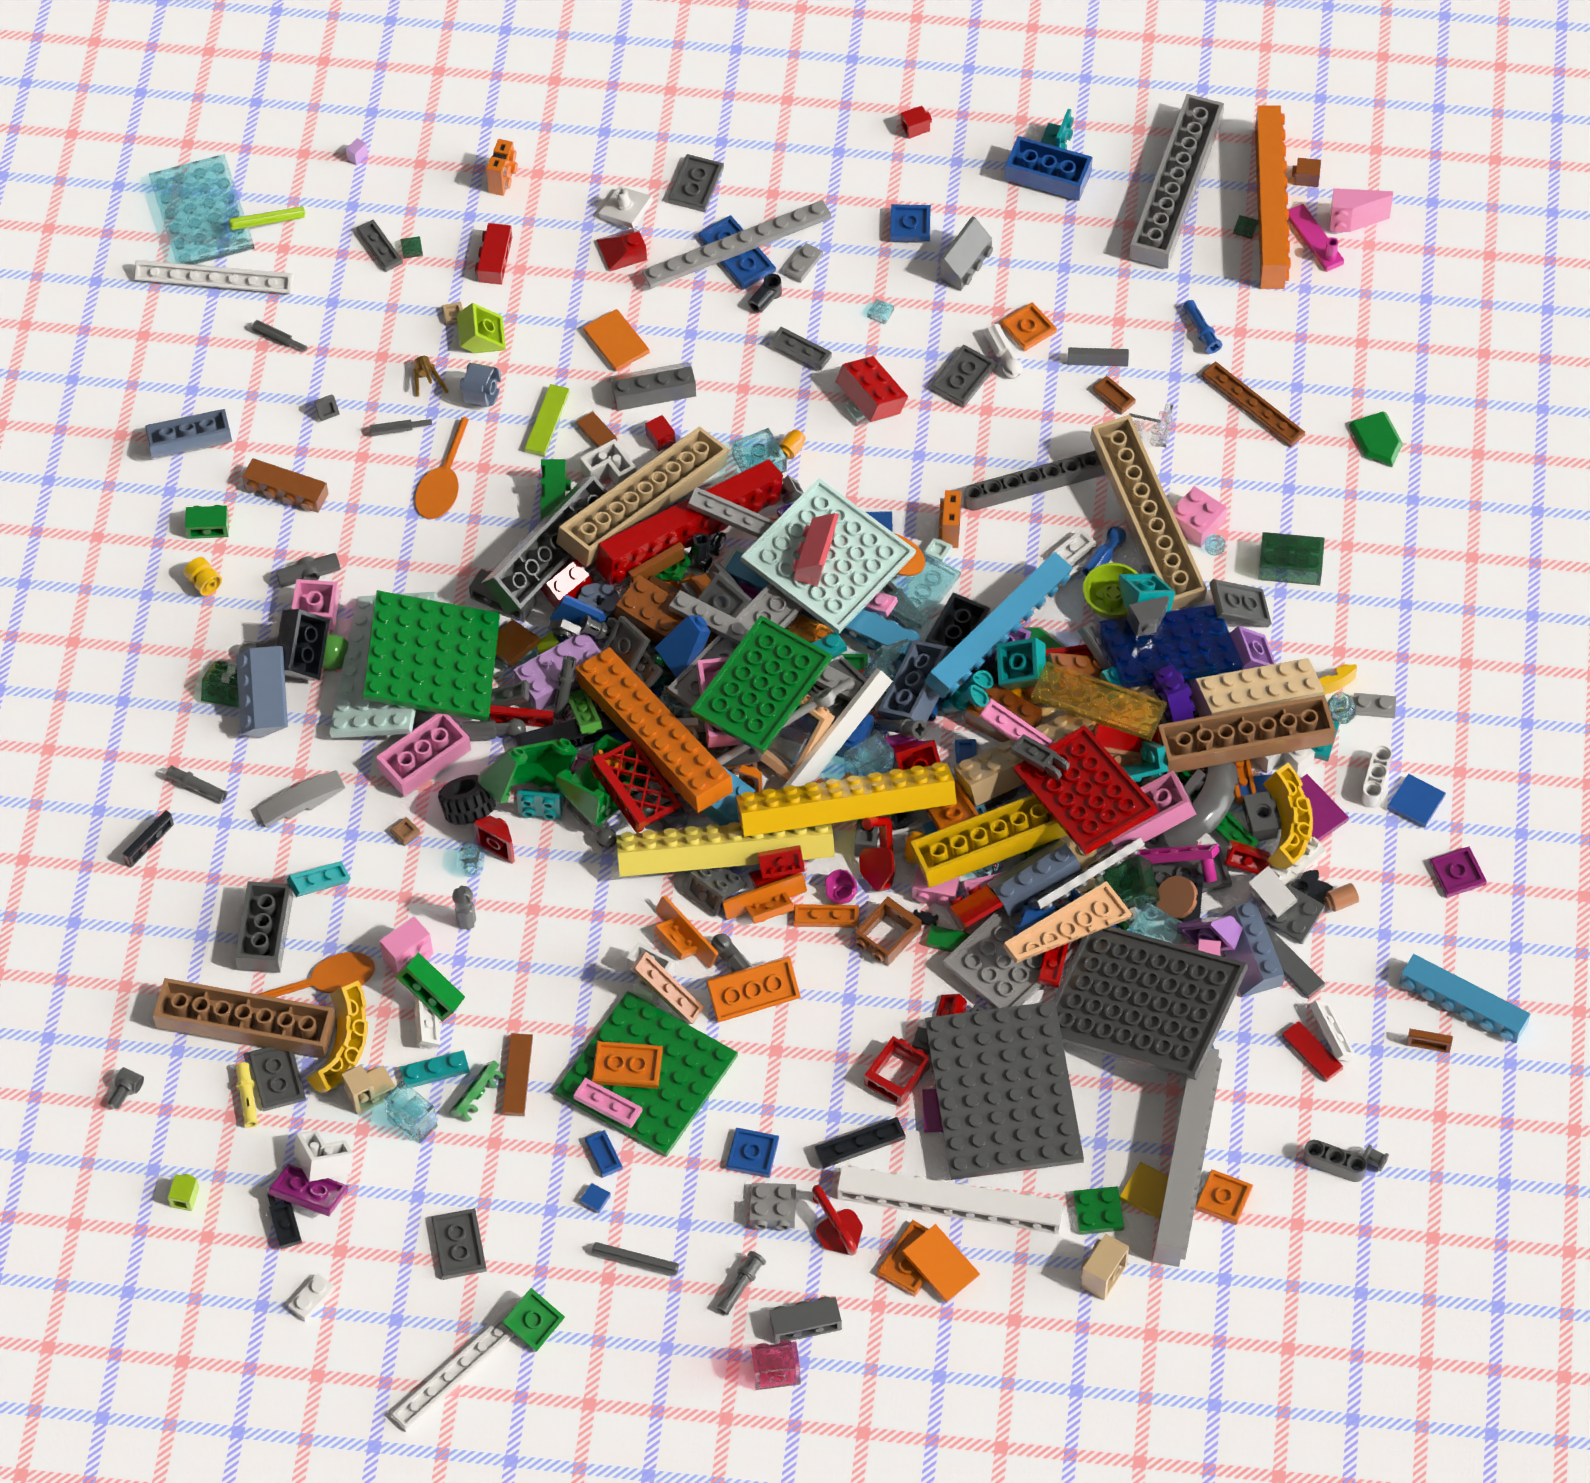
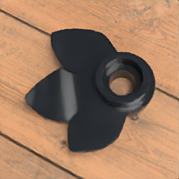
[1291,870,1333,905]

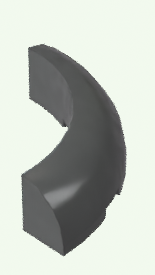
[1163,762,1238,847]

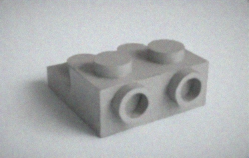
[749,1183,797,1230]

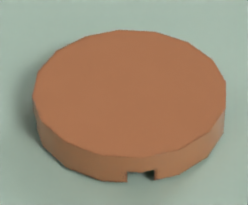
[1156,875,1198,919]

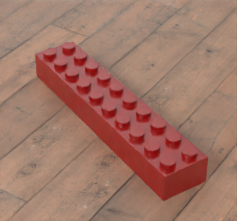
[596,459,783,586]

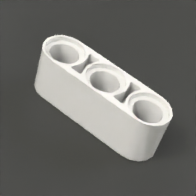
[1361,745,1392,808]

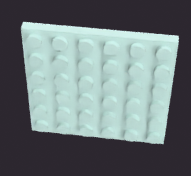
[740,478,916,634]

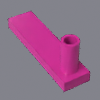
[1289,204,1344,272]
[1130,843,1219,883]

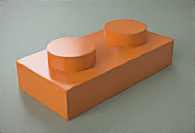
[739,765,763,793]

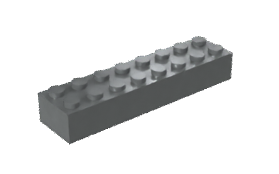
[482,474,608,614]

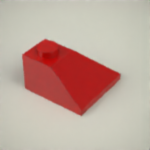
[596,228,647,272]
[889,740,941,770]
[474,815,515,864]

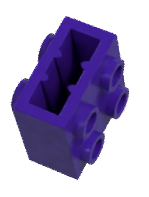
[1152,665,1196,722]

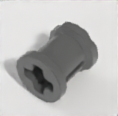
[1363,1144,1389,1172]

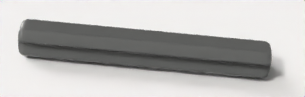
[592,1242,679,1276]

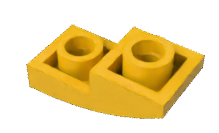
[1318,664,1357,695]

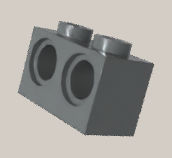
[854,816,881,857]

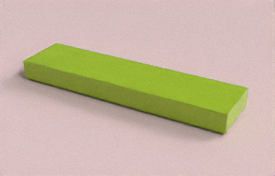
[525,384,570,457]

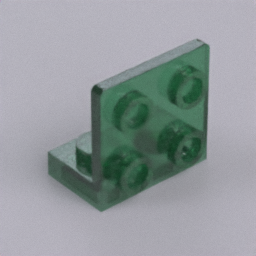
[201,660,239,708]

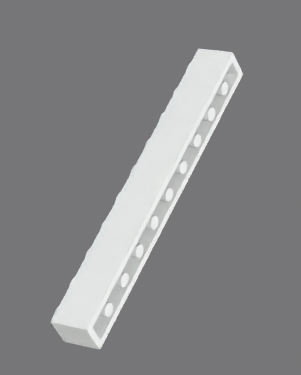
[837,1165,1063,1234]

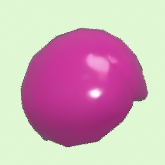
[824,869,857,905]

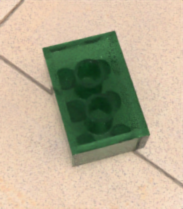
[1258,532,1325,586]

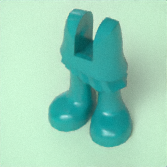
[941,670,993,714]

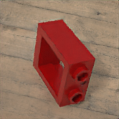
[864,1036,930,1107]

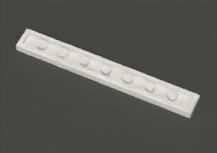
[134,260,294,294]
[782,668,893,789]
[390,1300,519,1432]

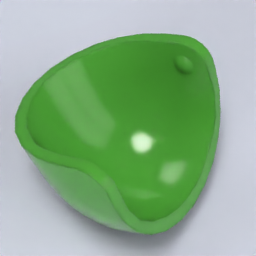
[322,635,349,671]

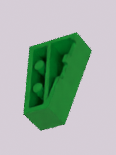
[540,459,572,522]

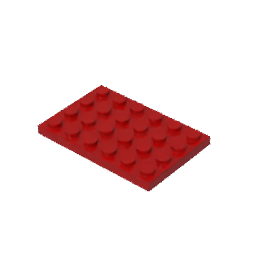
[1013,725,1158,856]

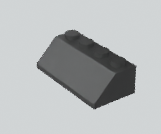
[609,362,697,411]

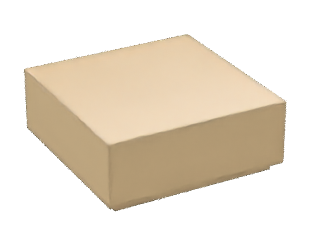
[442,301,463,325]

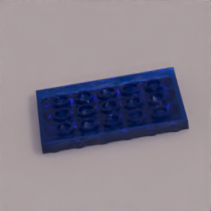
[1097,605,1244,689]

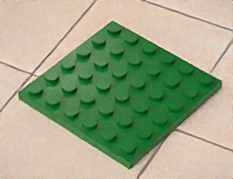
[362,590,500,722]
[555,991,738,1157]

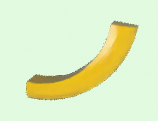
[1263,763,1313,869]
[306,980,368,1093]

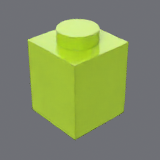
[168,1174,199,1211]

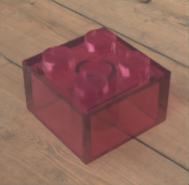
[751,1340,801,1390]

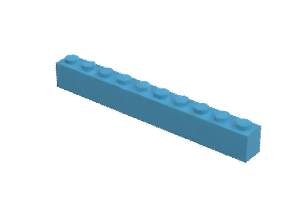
[725,550,920,662]
[924,552,1073,698]

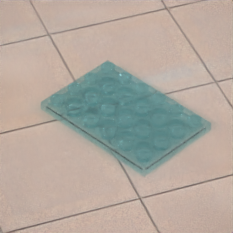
[149,154,255,264]

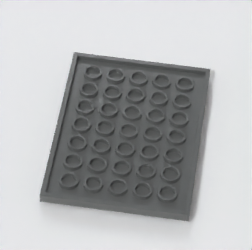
[1053,926,1248,1080]
[925,1001,1084,1180]

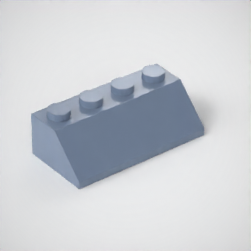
[236,646,288,738]
[986,838,1081,917]
[1220,900,1284,997]

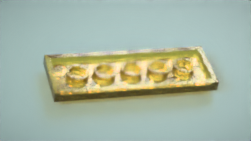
[1031,661,1167,741]

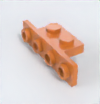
[722,873,807,924]
[653,895,718,968]

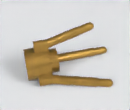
[413,355,449,397]

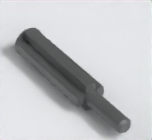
[252,319,308,351]
[370,419,432,436]

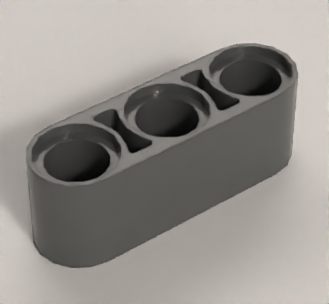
[1303,1139,1367,1182]

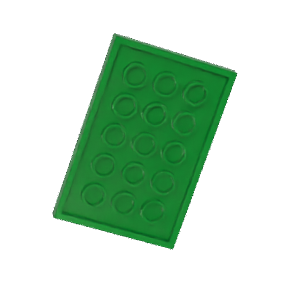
[691,615,832,754]

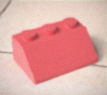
[792,513,839,587]

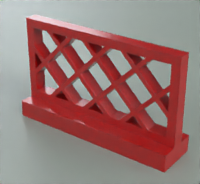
[590,739,681,834]

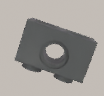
[1242,791,1281,841]

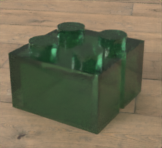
[1103,854,1160,910]

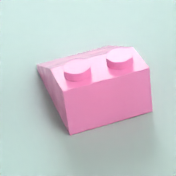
[1330,188,1393,233]

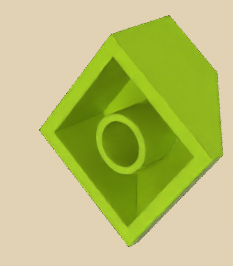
[457,302,506,353]

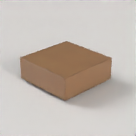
[390,817,421,846]

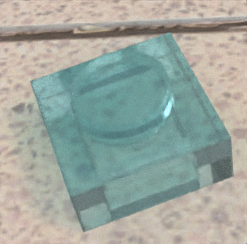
[867,298,894,325]

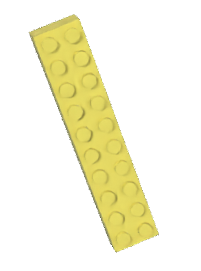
[616,822,835,877]

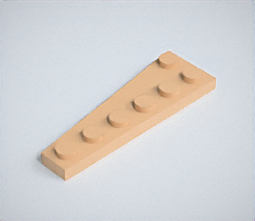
[1003,881,1132,963]

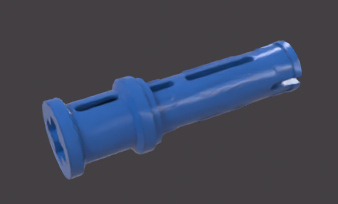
[1183,300,1223,354]

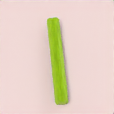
[229,206,306,230]

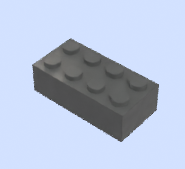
[235,881,293,973]

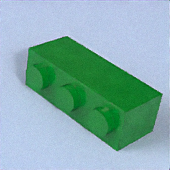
[395,952,465,1022]

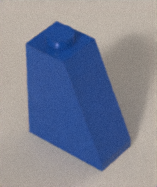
[655,615,711,678]

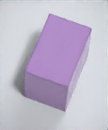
[346,138,368,165]

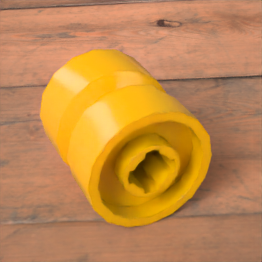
[184,557,222,596]

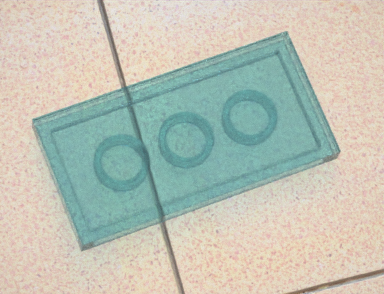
[890,553,961,630]

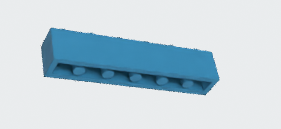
[1399,953,1531,1043]

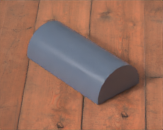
[145,409,232,459]

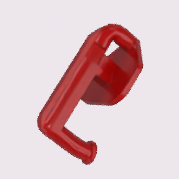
[859,817,895,891]
[812,1185,863,1256]

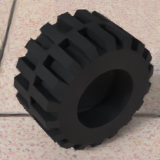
[438,774,496,825]

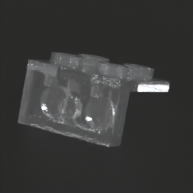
[1129,404,1174,448]

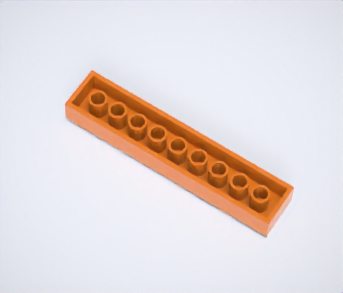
[1255,105,1291,289]
[575,647,733,813]

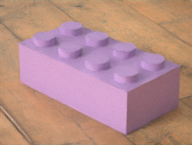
[513,632,601,710]

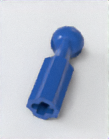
[1082,526,1127,576]

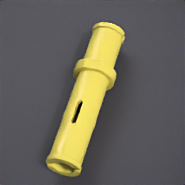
[235,1062,258,1128]

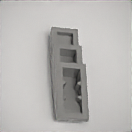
[257,770,346,828]

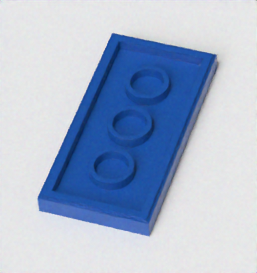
[698,215,776,290]

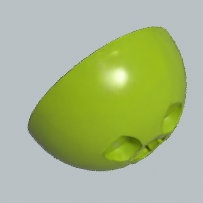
[1083,563,1139,620]

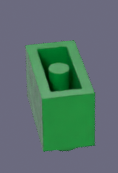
[185,505,229,539]

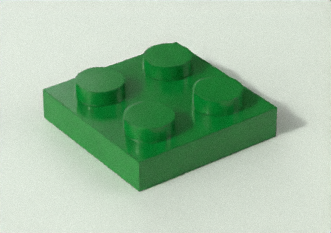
[1073,1186,1124,1235]
[501,1288,565,1352]

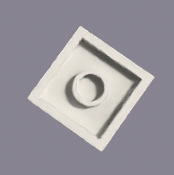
[599,186,653,229]

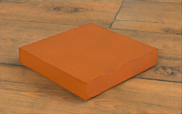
[1000,302,1057,352]
[1195,1169,1253,1225]

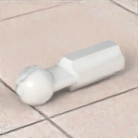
[984,324,1023,378]

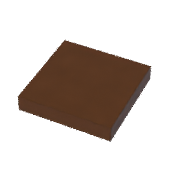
[495,619,541,667]

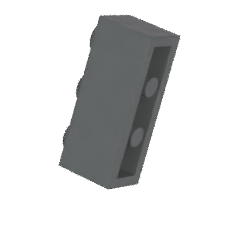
[469,568,537,622]
[769,1296,842,1344]

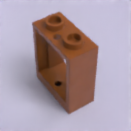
[855,896,921,966]

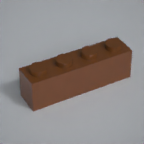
[242,458,329,513]

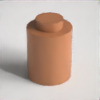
[1324,883,1359,912]

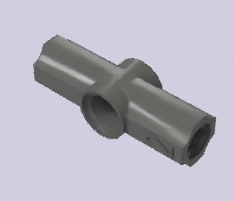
[276,553,341,588]

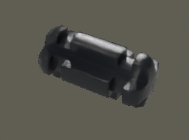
[709,531,726,556]
[913,909,939,926]

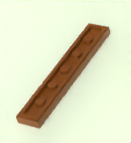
[1201,361,1305,447]

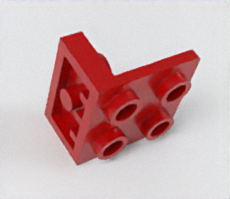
[758,845,805,879]

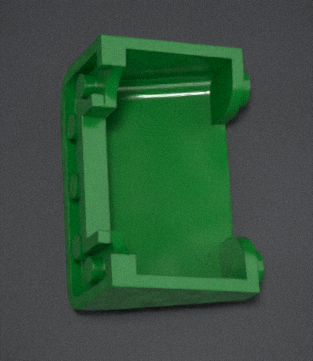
[555,734,647,827]
[478,738,578,803]

